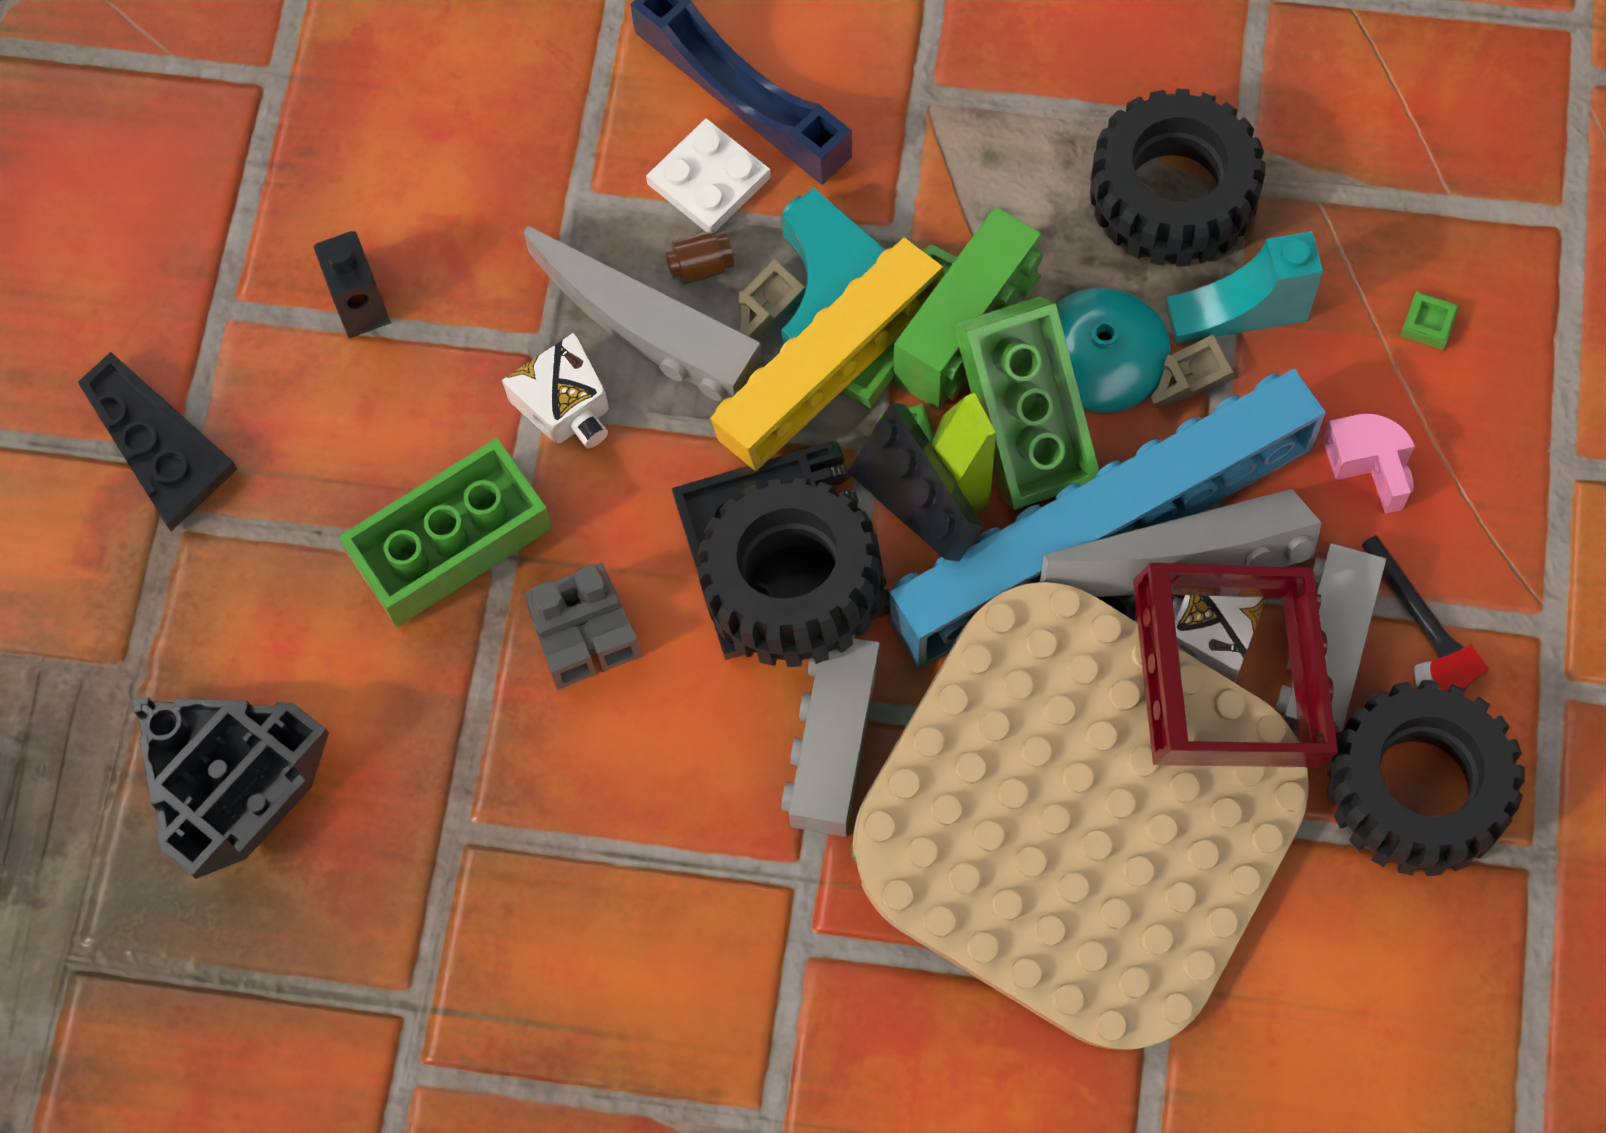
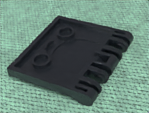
[672,441,890,661]

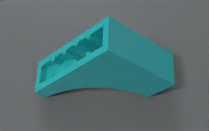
[781,187,885,345]
[1165,231,1323,344]

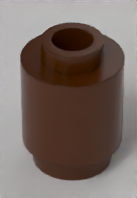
[666,230,734,285]

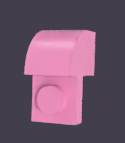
[1322,414,1415,514]

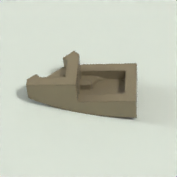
[739,258,806,340]
[1151,335,1235,408]

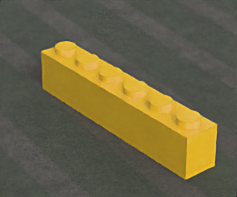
[710,237,944,472]

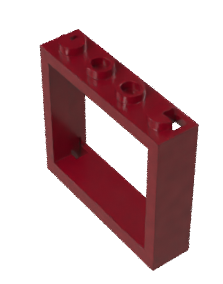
[1133,563,1340,767]

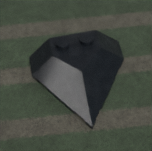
[131,697,329,879]

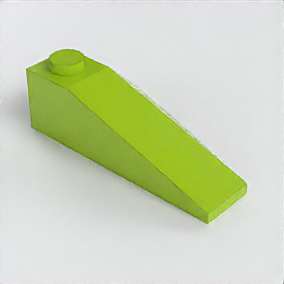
[931,392,996,513]

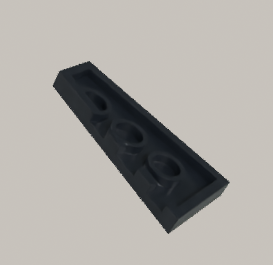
[78,352,237,532]
[848,402,983,562]

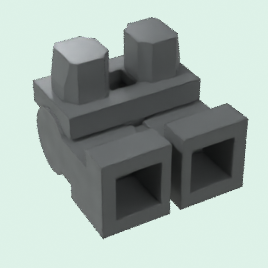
[524,563,642,690]

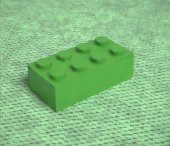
[894,206,1043,410]
[953,296,1099,509]
[338,438,553,628]

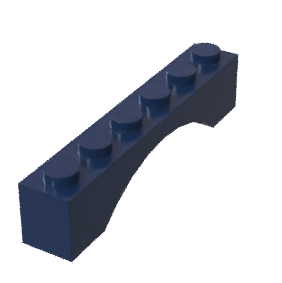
[630,0,852,185]

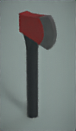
[1361,535,1489,691]

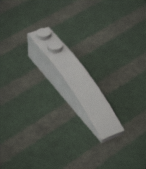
[523,226,762,401]
[1040,488,1322,597]

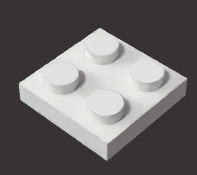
[646,118,771,232]

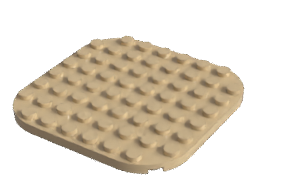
[853,582,1309,1050]

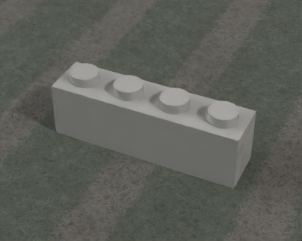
[1275,543,1386,742]
[781,638,880,837]

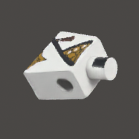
[502,333,609,448]
[1172,595,1266,683]

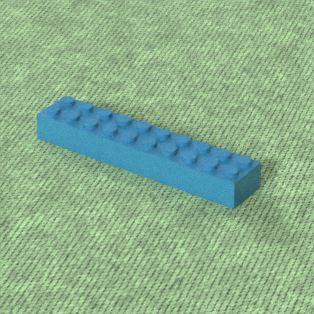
[890,368,1326,670]

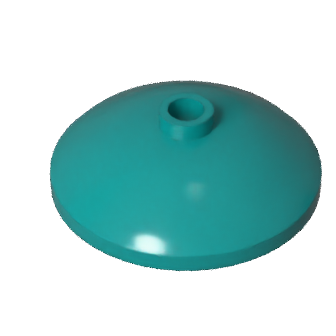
[1056,288,1171,414]

